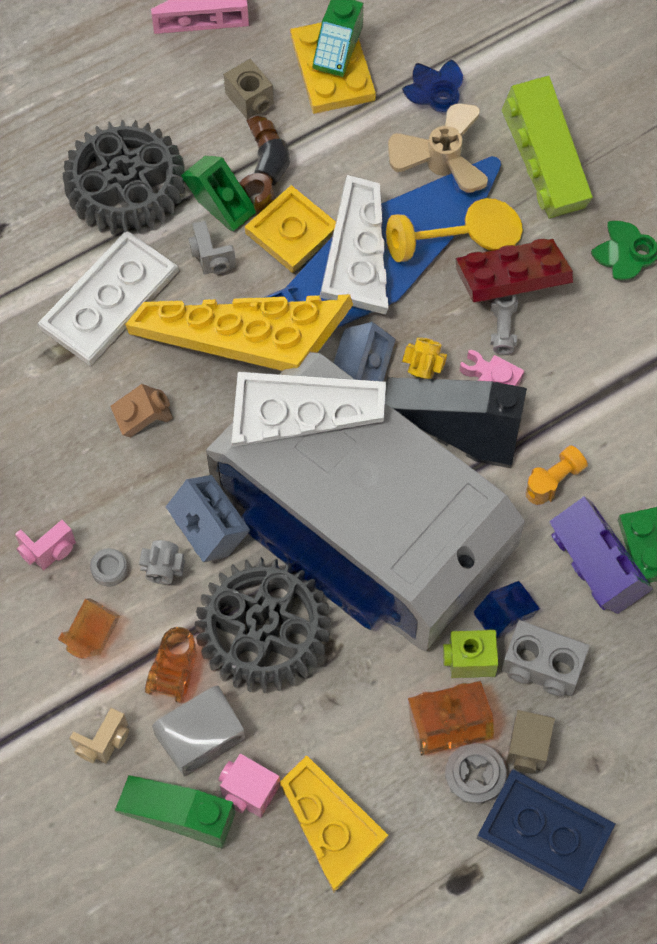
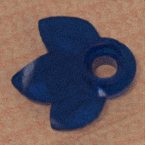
[402,59,463,112]

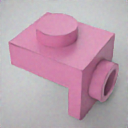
[15,520,76,571]

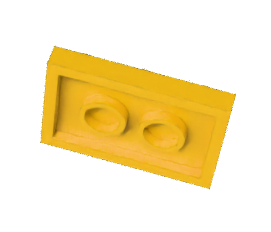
[290,22,376,114]

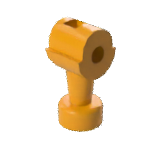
[525,445,588,505]

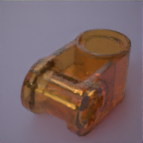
[145,627,198,704]

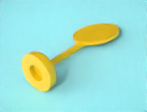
[386,198,523,262]

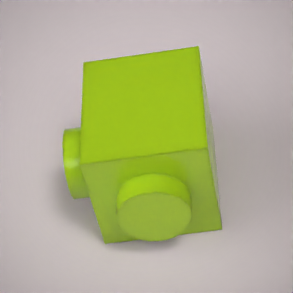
[443,630,498,678]

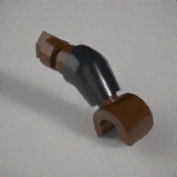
[239,116,290,215]

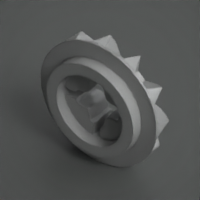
[445,743,506,805]

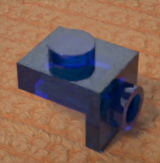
[474,581,540,639]

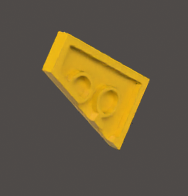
[280,755,388,893]

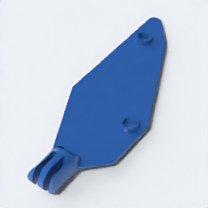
[263,156,501,328]

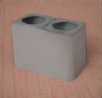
[152,685,245,777]

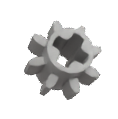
[139,540,185,584]

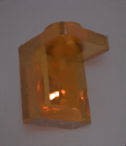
[58,598,120,659]

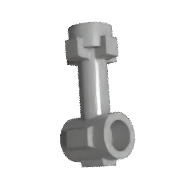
[490,295,518,355]

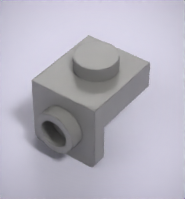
[188,221,236,274]

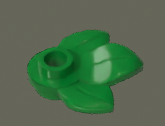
[591,221,657,280]

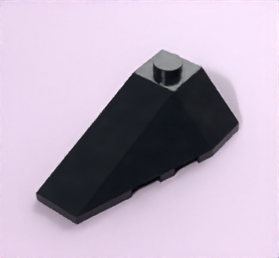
[385,377,527,469]

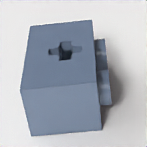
[166,475,250,562]

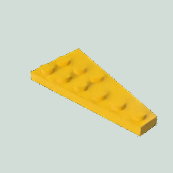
[125,294,353,371]

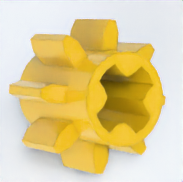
[402,337,447,379]

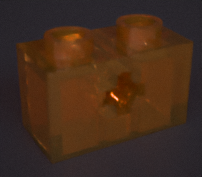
[408,681,494,756]

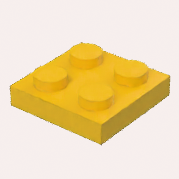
[244,185,336,273]

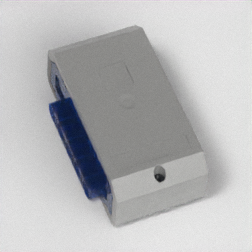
[206,352,525,651]

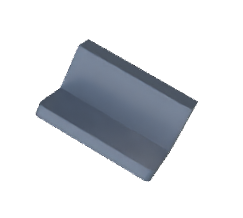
[334,322,396,382]

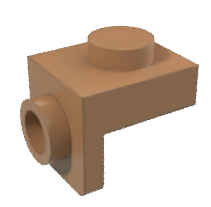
[110,384,173,438]

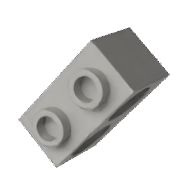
[502,620,590,697]

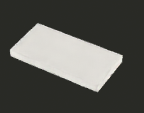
[37,231,179,366]

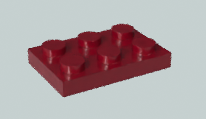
[455,239,573,303]

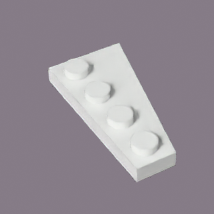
[320,175,388,315]
[231,372,386,447]

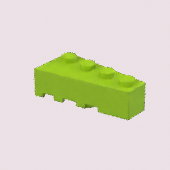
[501,75,593,219]

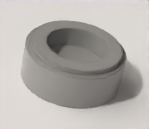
[90,548,128,587]

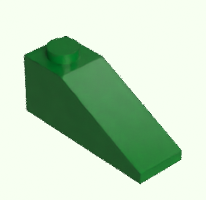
[115,775,236,849]

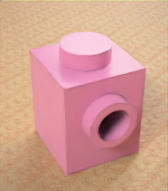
[219,754,280,818]

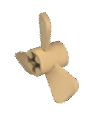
[388,104,488,193]

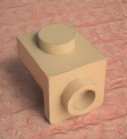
[69,708,129,764]

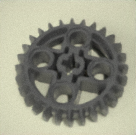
[62,119,185,235]
[195,557,331,693]

